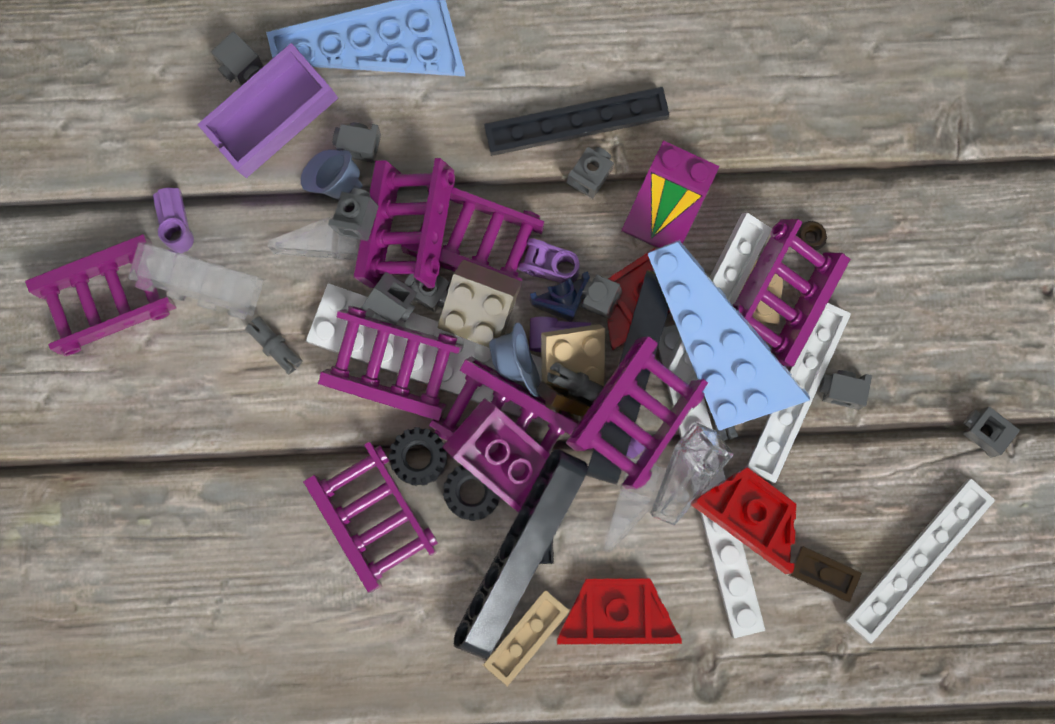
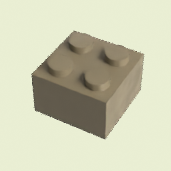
[437,260,522,348]

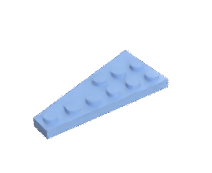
[266,0,465,76]
[648,240,811,431]

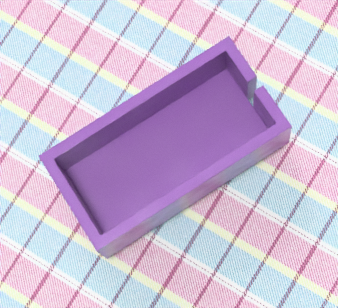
[197,43,338,178]

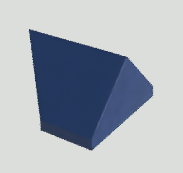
[529,271,590,322]

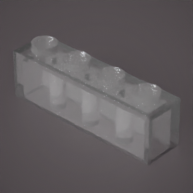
[128,242,265,319]

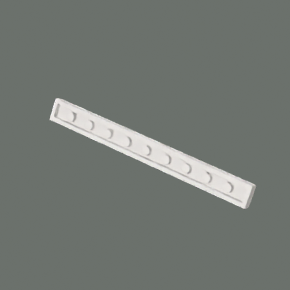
[657,325,765,638]

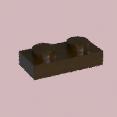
[536,381,593,421]
[788,546,862,603]

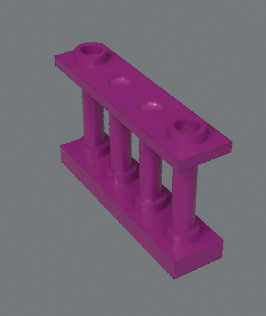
[354,158,455,288]
[401,186,544,294]
[732,219,851,367]
[25,234,177,356]
[318,306,464,421]
[566,336,708,489]
[429,356,579,454]
[303,442,438,593]

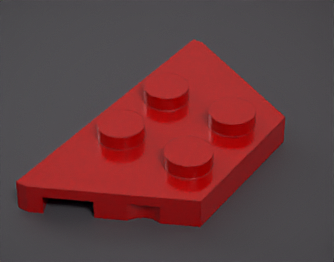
[607,248,671,351]
[690,467,797,575]
[557,578,682,645]

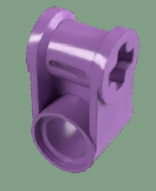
[518,239,580,283]

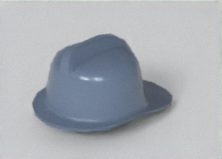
[300,150,363,199]
[489,323,541,397]

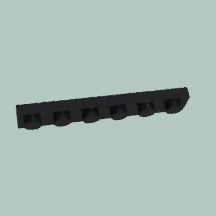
[484,86,670,156]

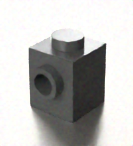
[211,31,264,86]

